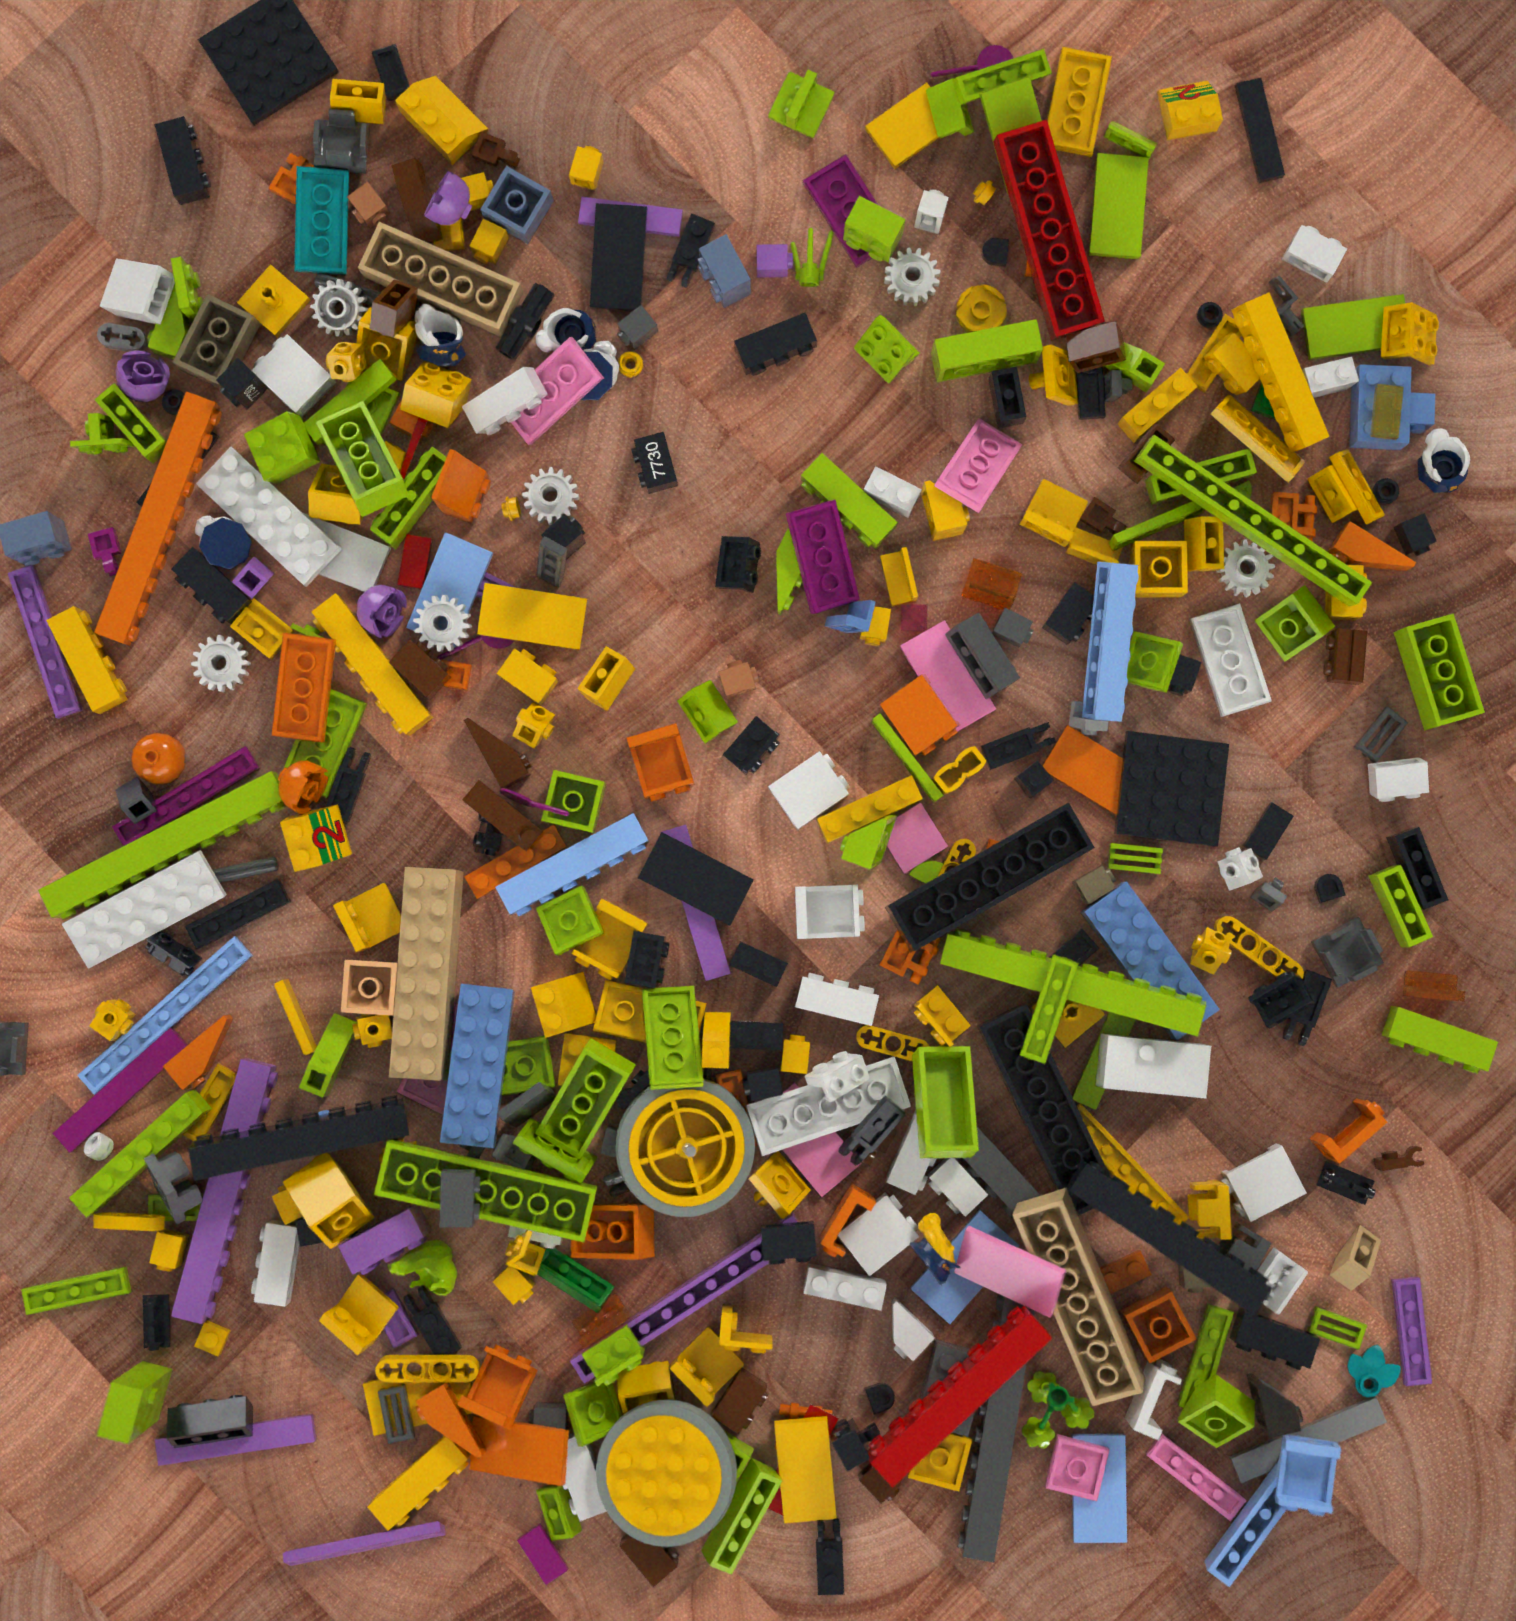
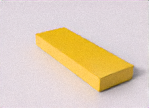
[1187,314,1242,393]
[1329,449,1385,525]
[274,979,317,1055]
[184,1063,237,1141]

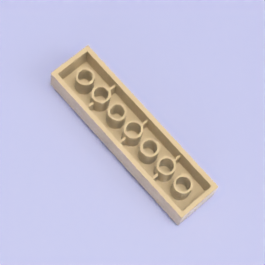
[389,867,464,1081]
[1013,1188,1145,1406]

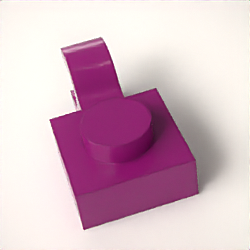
[88,527,122,576]

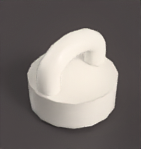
[84,1132,114,1161]

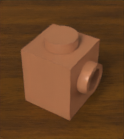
[347,181,390,229]
[718,660,759,699]

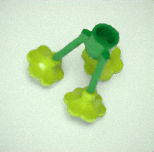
[1021,1371,1095,1449]

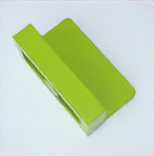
[926,78,974,138]
[677,680,738,744]

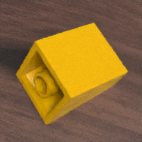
[283,1152,375,1249]

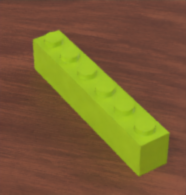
[69,1089,212,1218]

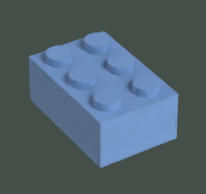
[1349,364,1411,450]

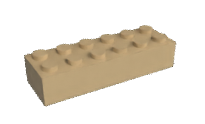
[358,222,523,337]

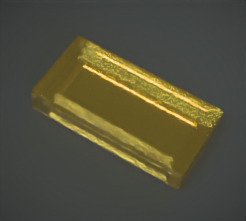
[1370,384,1404,440]

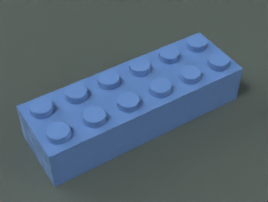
[1080,881,1220,1040]
[440,984,515,1148]

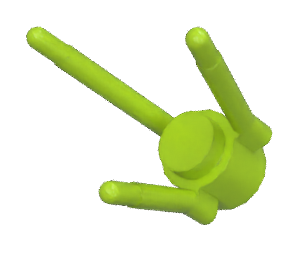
[790,228,834,287]

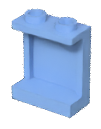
[1274,1433,1341,1516]

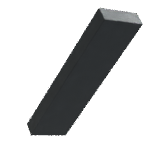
[1235,78,1285,183]
[185,879,291,949]

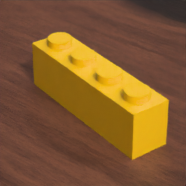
[46,606,128,714]
[816,775,923,844]
[367,1436,470,1531]

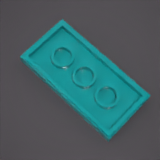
[294,166,349,276]

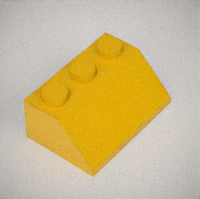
[395,75,489,165]

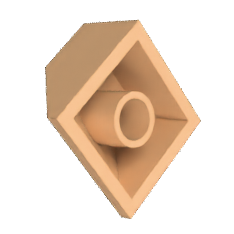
[341,960,398,1016]

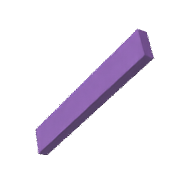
[8,565,83,719]
[662,825,731,981]
[155,1414,316,1466]
[283,1521,446,1566]

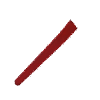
[400,417,428,480]

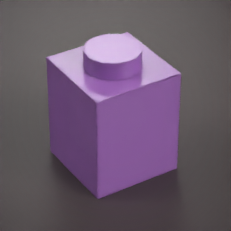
[757,244,793,278]
[232,557,274,598]

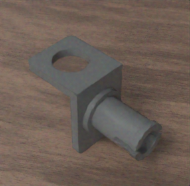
[1269,276,1304,336]

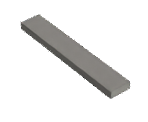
[1229,1396,1387,1483]

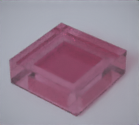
[901,604,927,631]

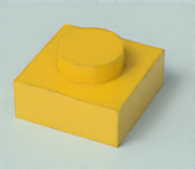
[194,1320,231,1356]

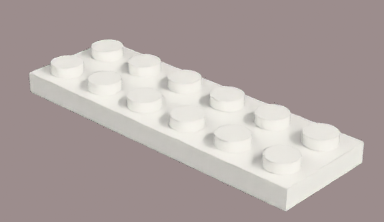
[196,447,342,587]
[62,850,227,969]
[746,1056,911,1156]

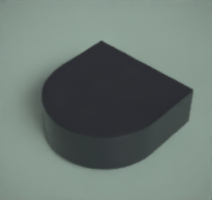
[981,238,1009,267]
[1314,874,1346,903]
[865,1383,895,1415]

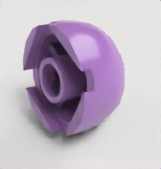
[424,171,472,225]
[116,350,170,402]
[357,585,407,638]

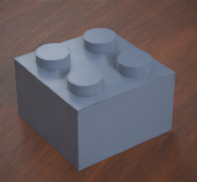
[480,166,554,244]
[697,234,751,308]
[0,511,72,566]

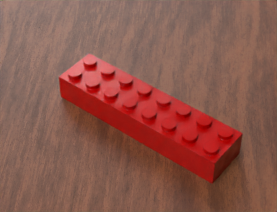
[993,119,1105,341]
[868,1305,1052,1488]

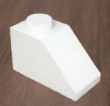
[914,190,949,234]
[891,1297,935,1361]

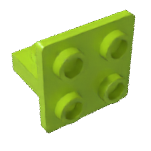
[768,70,834,138]
[854,315,920,383]
[70,413,135,455]
[582,1324,646,1386]

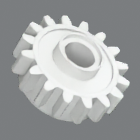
[884,247,941,306]
[310,279,369,337]
[522,467,579,525]
[1216,539,1275,597]
[413,595,472,652]
[191,635,251,693]

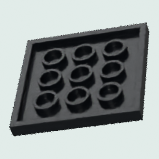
[198,0,339,126]
[1114,731,1229,847]

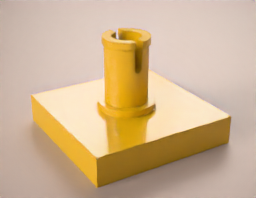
[237,264,310,338]
[1029,345,1078,406]
[1031,1000,1105,1048]
[748,1151,811,1219]

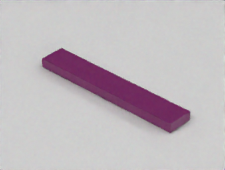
[112,746,260,846]
[52,1027,187,1153]

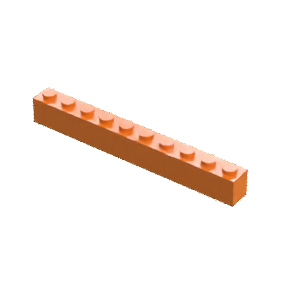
[94,391,222,646]

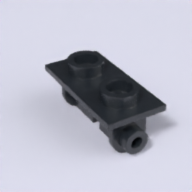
[473,814,502,856]
[145,931,202,977]
[1316,1161,1375,1205]
[143,1294,171,1351]

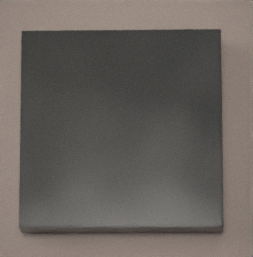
[498,1082,557,1128]

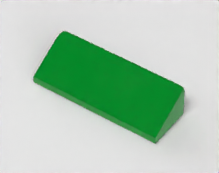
[537,1248,615,1313]

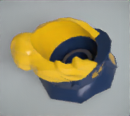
[910,1213,961,1285]

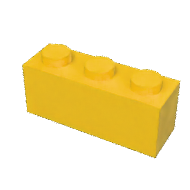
[1117,368,1198,443]

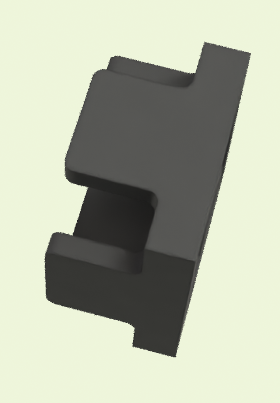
[313,109,369,174]
[1311,917,1384,988]
[0,1021,29,1076]
[144,1151,203,1224]
[1219,1222,1272,1271]

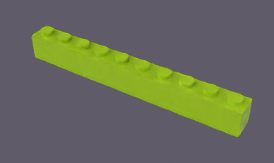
[1134,435,1372,607]
[38,771,286,920]
[940,928,1206,1037]

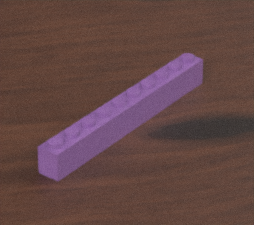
[171,1058,278,1324]
[570,1212,799,1384]

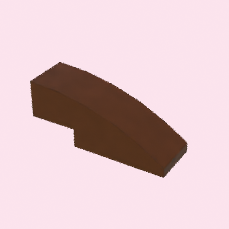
[391,157,443,244]

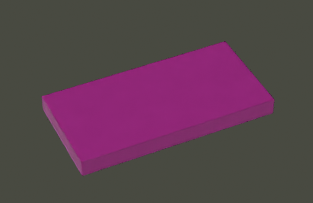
[803,154,878,268]
[785,500,860,614]

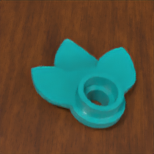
[1347,1345,1401,1397]

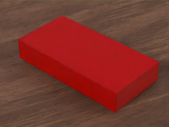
[397,534,433,590]

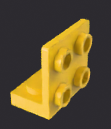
[1381,302,1439,365]
[1020,479,1088,547]
[333,883,401,952]
[913,985,971,1047]
[319,1274,399,1356]
[719,1304,773,1353]
[670,1327,744,1407]

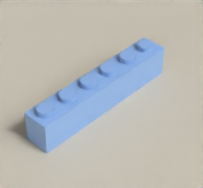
[1082,562,1139,722]
[495,813,650,917]
[1204,1434,1300,1587]

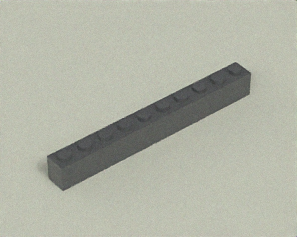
[957,1294,1035,1563]

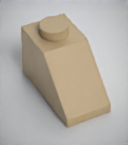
[1330,1225,1381,1291]

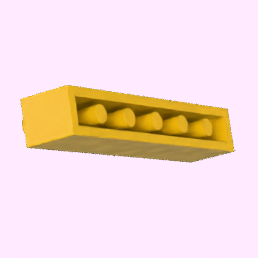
[1231,292,1330,453]
[311,593,434,736]

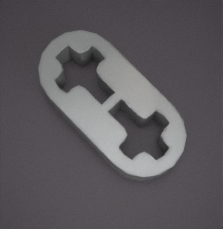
[97,323,148,352]

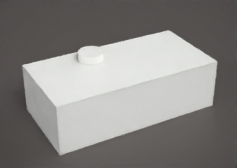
[1096,1033,1211,1098]

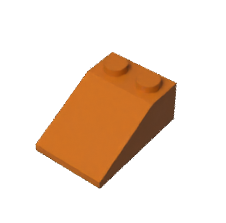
[431,449,491,524]
[571,1203,655,1260]

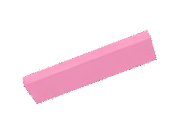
[1145,1433,1247,1522]

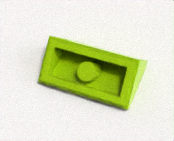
[1104,121,1157,159]
[536,1485,582,1541]

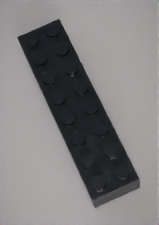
[885,802,1095,953]
[977,1003,1112,1216]
[188,1095,409,1181]
[1066,1160,1273,1316]

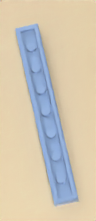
[77,936,253,1095]

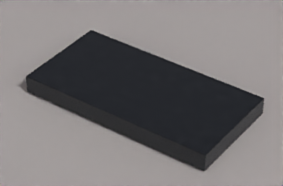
[590,203,648,311]
[638,832,754,926]

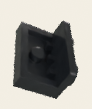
[1248,972,1315,1029]

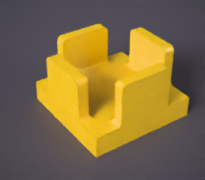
[1187,1180,1232,1240]

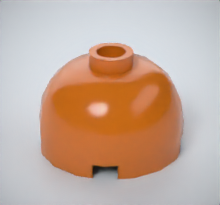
[131,733,186,785]
[278,761,328,814]

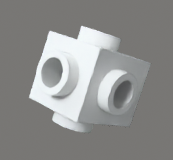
[1217,847,1263,891]

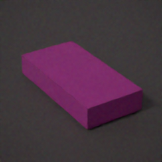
[517,1524,569,1585]

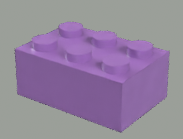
[338,1204,432,1275]

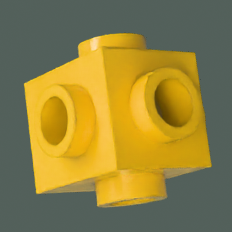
[326,342,367,382]
[512,702,555,749]
[1190,927,1232,975]
[89,999,136,1041]
[352,1014,392,1048]

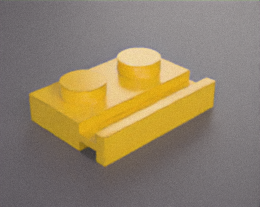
[230,598,295,660]

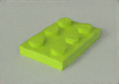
[513,1118,598,1184]

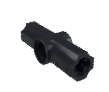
[496,283,554,361]

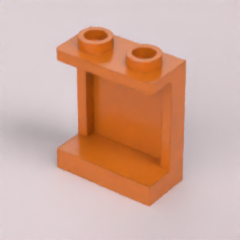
[880,674,960,756]
[627,723,695,802]
[1309,1098,1388,1164]
[819,1182,876,1258]
[457,1344,538,1430]

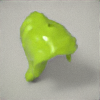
[388,1239,457,1296]

